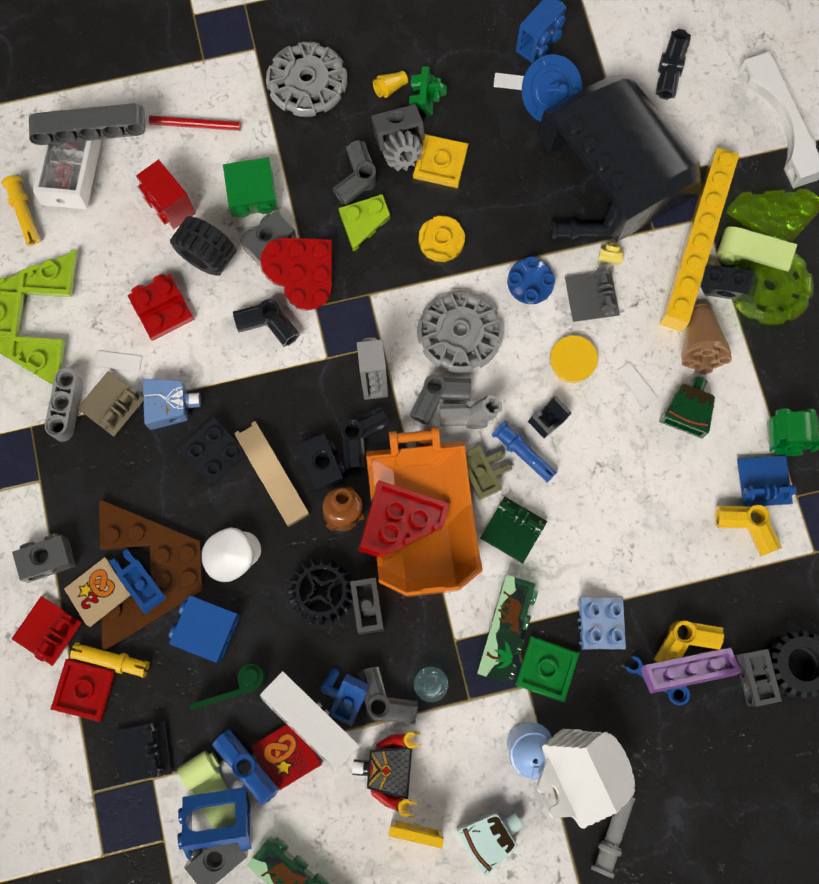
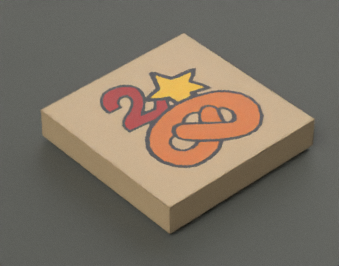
[64,557,130,627]

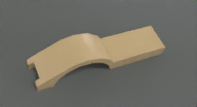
[234,421,310,527]

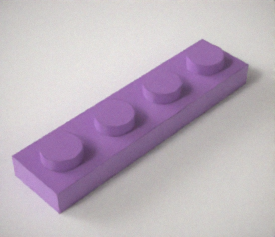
[641,648,741,694]

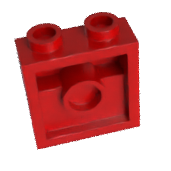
[127,274,195,341]

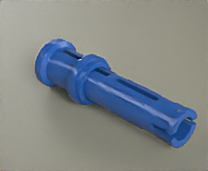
[491,420,557,483]

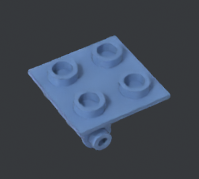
[577,597,626,650]

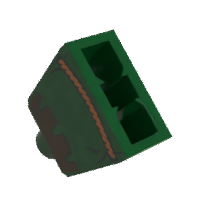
[659,376,715,439]

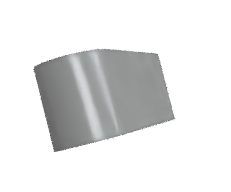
[45,368,83,442]

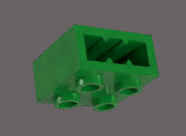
[223,157,278,218]

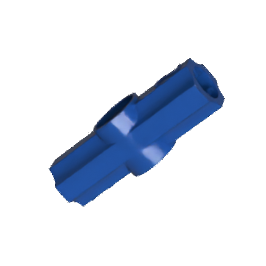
[212,729,280,806]

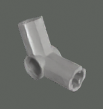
[440,395,502,429]

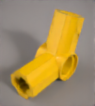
[715,505,782,557]
[653,621,724,663]

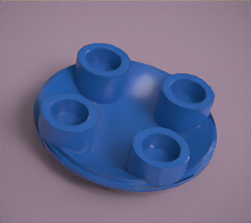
[507,257,555,304]

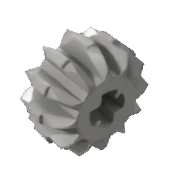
[382,130,423,171]

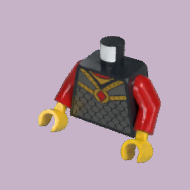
[352,731,422,817]

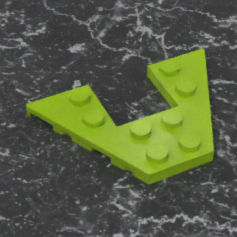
[0,250,78,385]

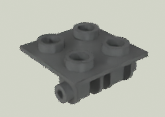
[565,267,620,322]

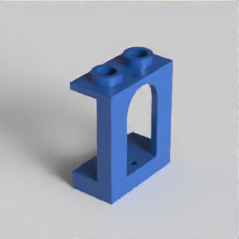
[177,787,252,859]

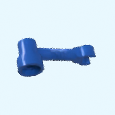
[625,656,690,705]

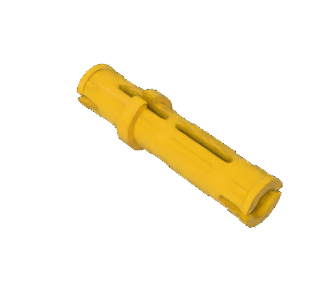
[70,643,149,678]

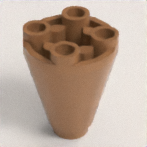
[681,304,732,374]

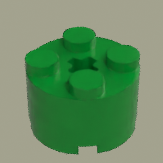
[767,409,819,456]

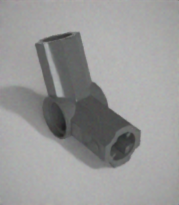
[333,140,377,205]
[409,374,471,425]
[357,667,418,724]

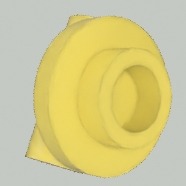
[598,242,624,264]

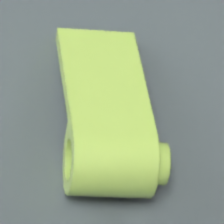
[717,227,797,271]
[177,750,236,829]

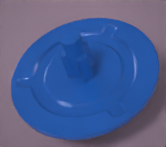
[522,54,582,122]

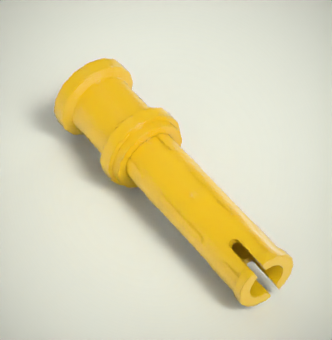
[1,175,41,246]

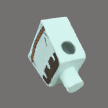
[456,811,524,877]

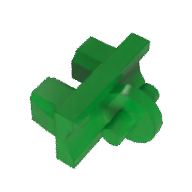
[409,66,447,116]

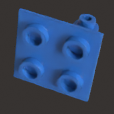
[737,456,796,507]

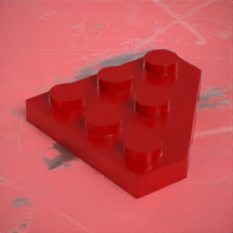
[358,480,449,558]

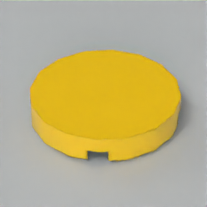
[419,216,465,262]
[549,335,598,383]

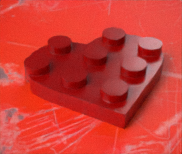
[259,238,331,311]

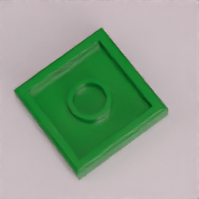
[515,636,579,702]

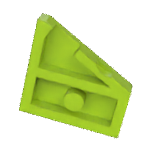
[338,194,390,251]

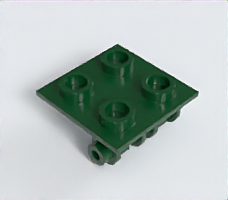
[480,496,548,564]

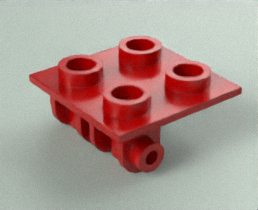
[11,596,82,666]

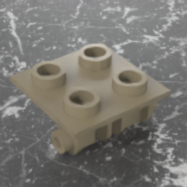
[77,371,144,437]

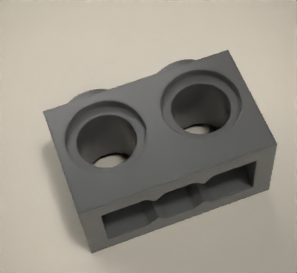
[734,649,782,707]

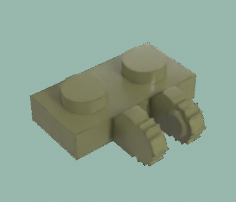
[466,445,513,501]

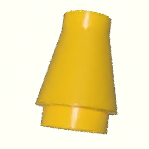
[373,71,408,98]

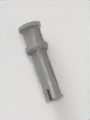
[591,797,636,879]

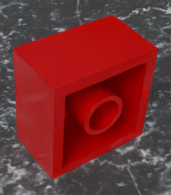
[136,159,196,230]

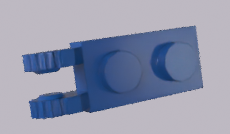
[109,549,166,614]

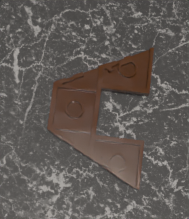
[99,500,204,651]

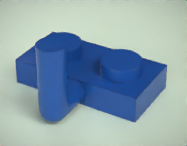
[321,668,370,726]

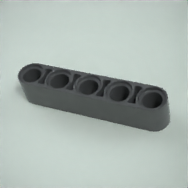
[29,104,146,145]

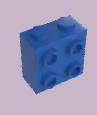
[516,0,567,63]
[169,595,240,664]

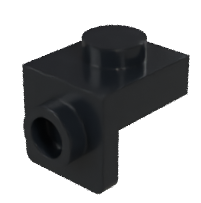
[528,396,572,439]

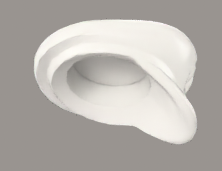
[201,528,261,582]

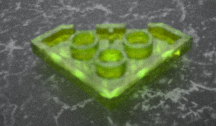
[726,189,819,243]

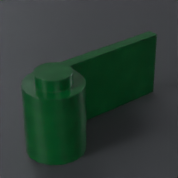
[189,664,267,710]

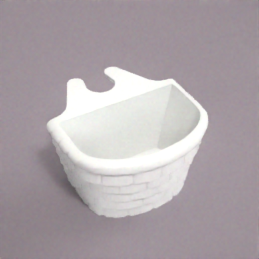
[537,729,635,828]

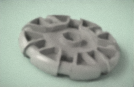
[266,42,348,117]
[417,290,503,373]

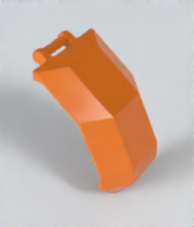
[366,427,483,597]

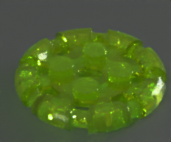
[733,252,814,325]

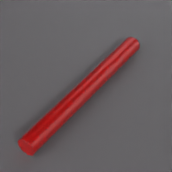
[149,115,241,131]

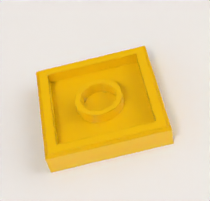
[413,134,468,188]
[389,820,444,849]

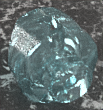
[414,667,448,702]

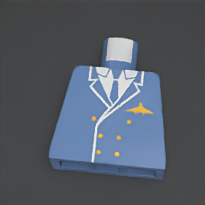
[143,379,201,430]

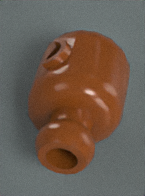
[322,486,364,532]

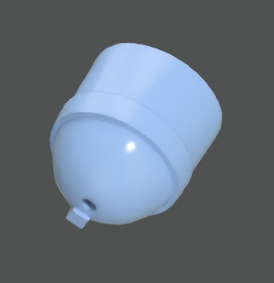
[507,722,552,780]

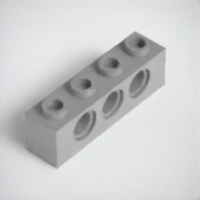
[357,338,388,400]

